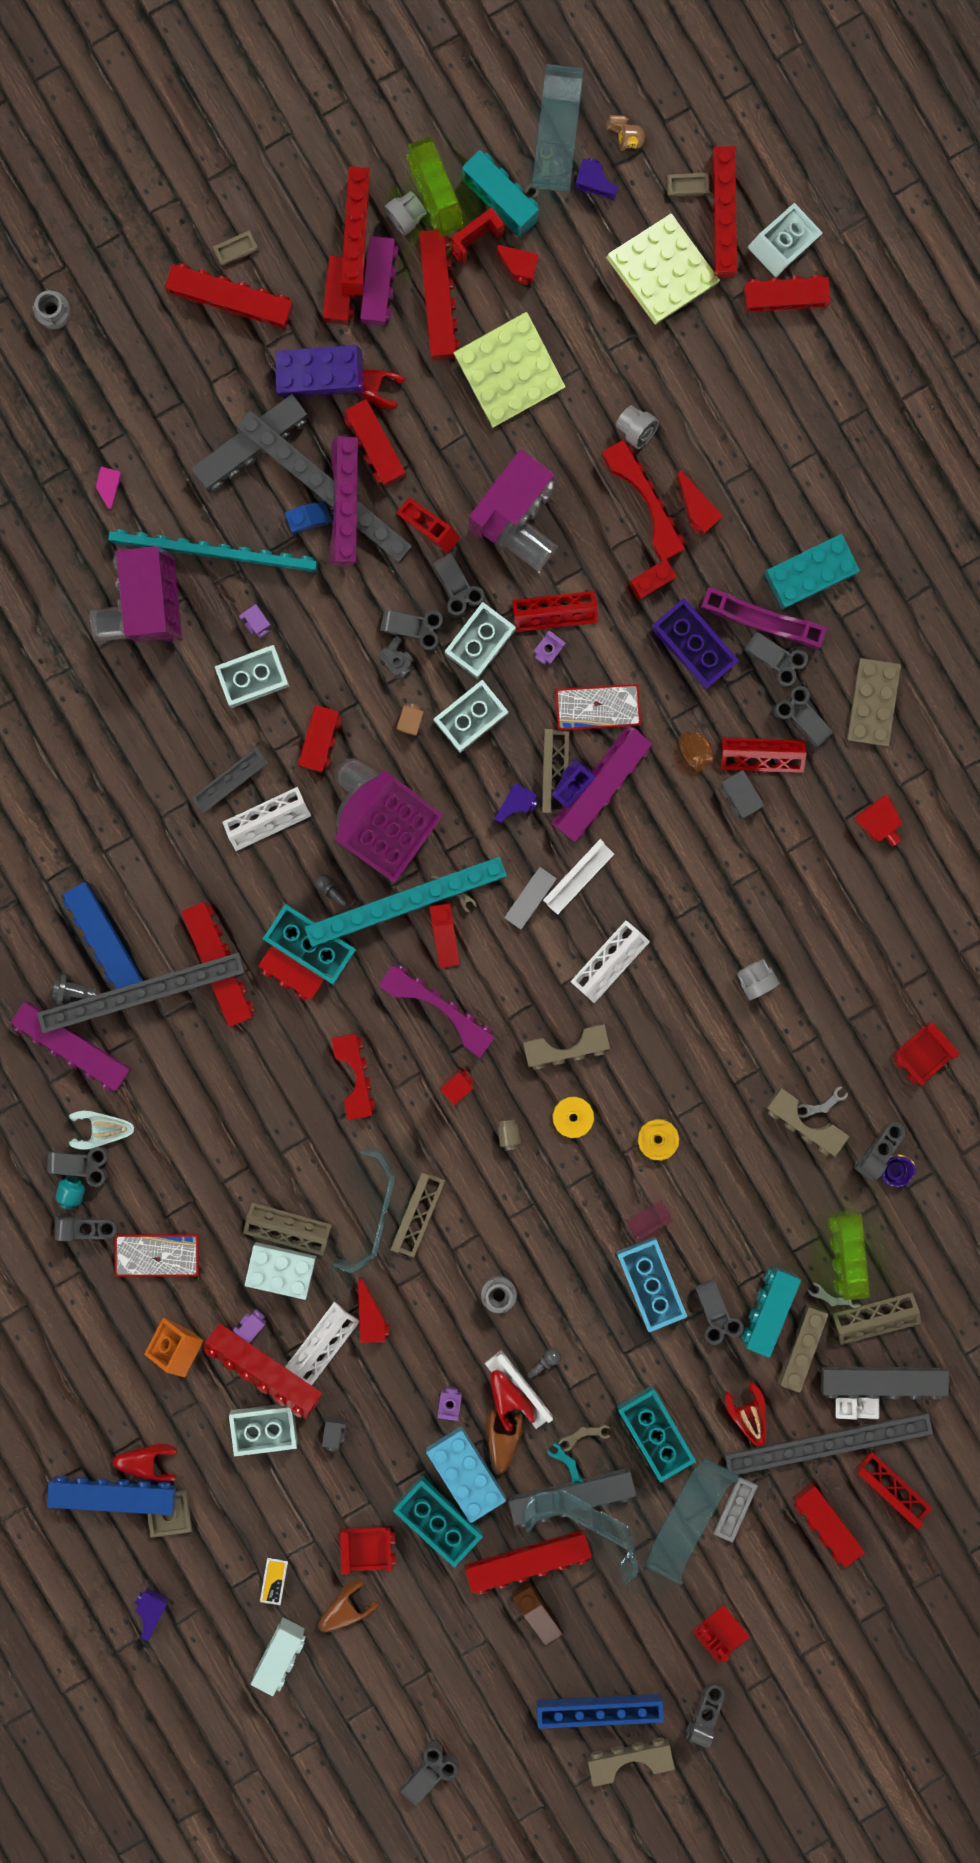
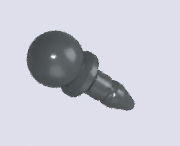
[316,875,346,906]
[527,1349,561,1378]

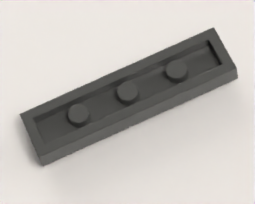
[191,747,268,814]

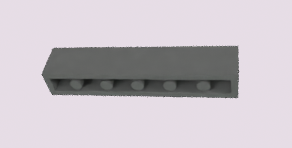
[191,394,308,492]
[821,1366,949,1399]
[508,1467,636,1527]

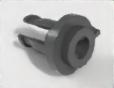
[51,975,96,1007]

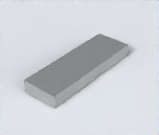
[504,867,557,929]
[713,1476,758,1543]

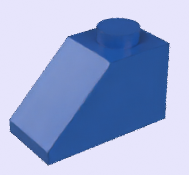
[285,502,332,536]

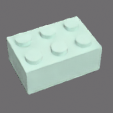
[445,602,516,680]
[215,645,290,708]
[434,680,509,753]
[244,1242,316,1300]
[229,1404,298,1457]
[251,1617,306,1696]

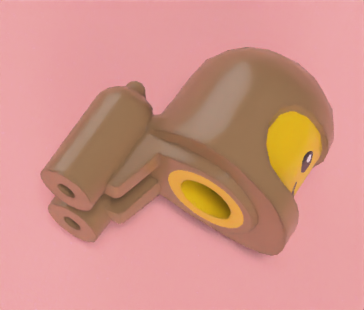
[606,115,645,151]

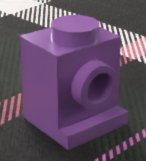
[239,604,271,639]
[533,631,565,665]
[233,1309,266,1343]
[437,1387,462,1421]

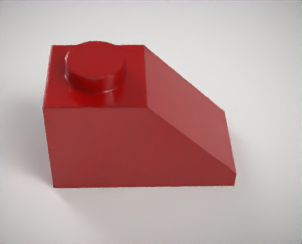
[497,245,539,285]

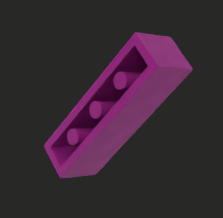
[360,236,399,327]

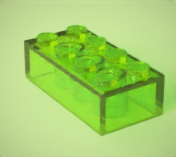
[406,136,464,236]
[828,1210,870,1300]

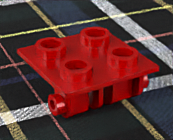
[692,1605,750,1663]

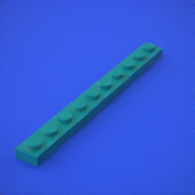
[108,529,318,573]
[304,857,507,948]

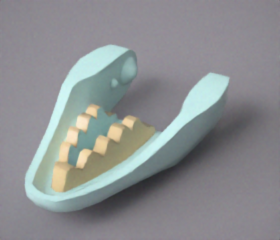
[69,1111,134,1150]

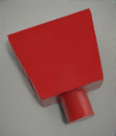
[853,794,902,847]

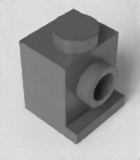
[322,1418,347,1452]

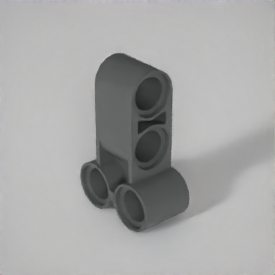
[433,553,485,618]
[380,610,443,652]
[744,632,808,688]
[773,686,833,748]
[854,1123,905,1181]
[47,1146,110,1187]
[54,1215,116,1241]
[695,1279,743,1345]
[685,1683,725,1749]
[399,1741,458,1806]

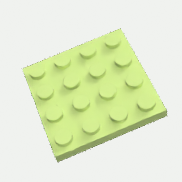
[606,213,720,325]
[453,312,565,427]

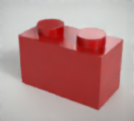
[629,559,677,601]

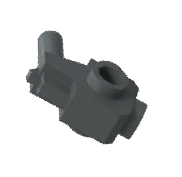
[379,636,413,680]

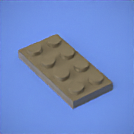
[847,658,901,747]

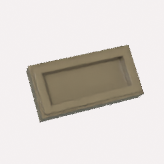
[667,172,710,197]
[212,230,259,268]

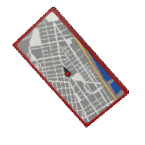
[555,684,641,731]
[115,1234,199,1277]

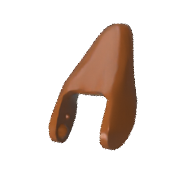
[486,1409,524,1475]
[317,1579,379,1633]

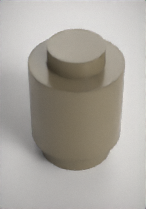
[497,1120,521,1150]

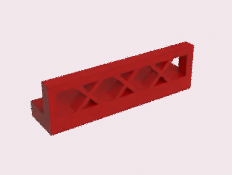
[512,591,598,632]
[721,738,807,773]
[855,1451,933,1530]

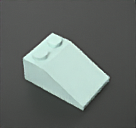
[747,203,822,277]

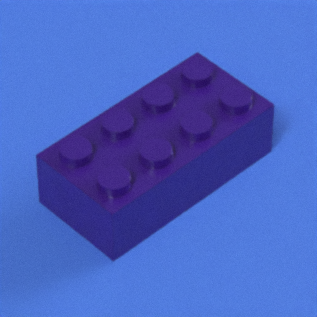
[275,345,364,398]
[651,598,739,691]

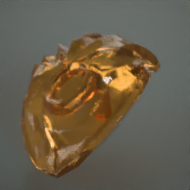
[679,732,713,773]

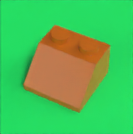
[144,1317,204,1378]

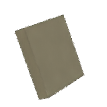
[147,1489,193,1538]

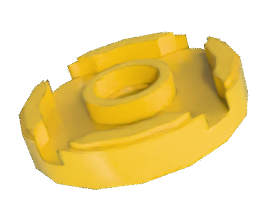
[553,1096,594,1138]
[638,1119,679,1161]

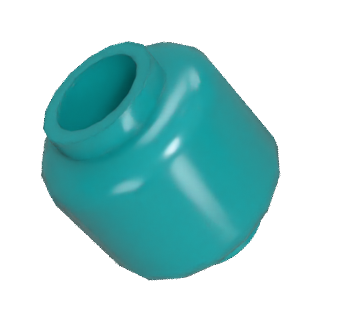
[55,1177,85,1209]

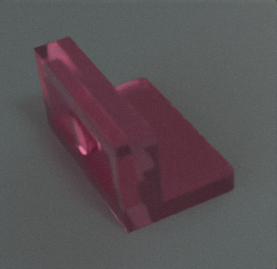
[625,1200,673,1241]

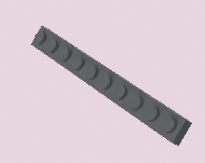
[236,410,411,562]
[37,953,245,1033]
[724,1412,933,1476]

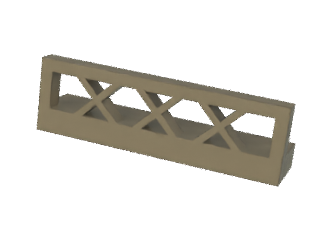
[542,729,569,814]
[391,1171,445,1258]
[243,1203,332,1256]
[832,1293,921,1345]

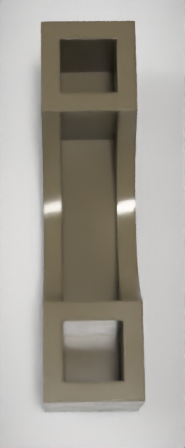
[523,1024,610,1070]
[765,1087,850,1157]
[778,1304,828,1393]
[587,1738,675,1787]

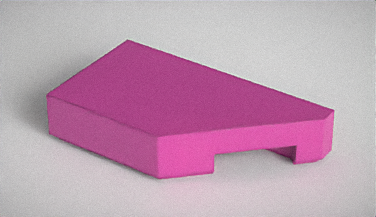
[96,467,122,510]

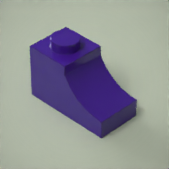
[575,158,618,201]
[551,758,596,808]
[494,783,538,824]
[134,1588,169,1641]

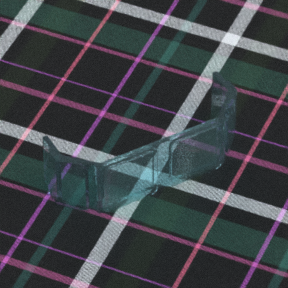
[532,64,584,192]
[332,1148,396,1273]
[646,1457,738,1585]
[525,1490,639,1586]

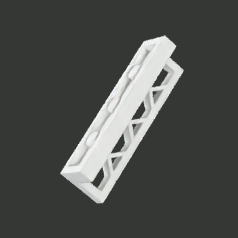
[222,787,311,851]
[542,839,614,915]
[570,920,650,1003]
[285,1302,359,1385]
[485,1350,553,1429]

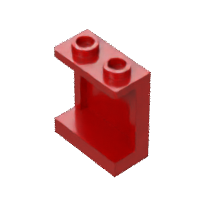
[451,207,504,265]
[892,1022,960,1086]
[340,1526,396,1575]

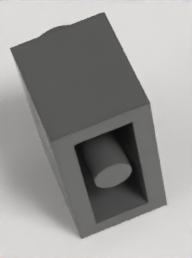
[719,770,765,819]

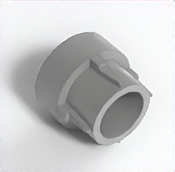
[384,191,427,236]
[33,289,71,330]
[616,405,659,449]
[737,959,780,1001]
[481,1276,517,1313]

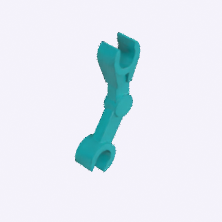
[547,1442,583,1484]

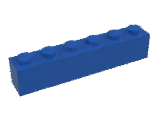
[62,882,143,989]
[47,1476,177,1515]
[537,1694,664,1729]

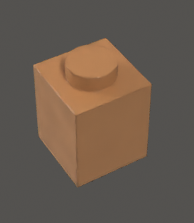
[397,703,424,737]

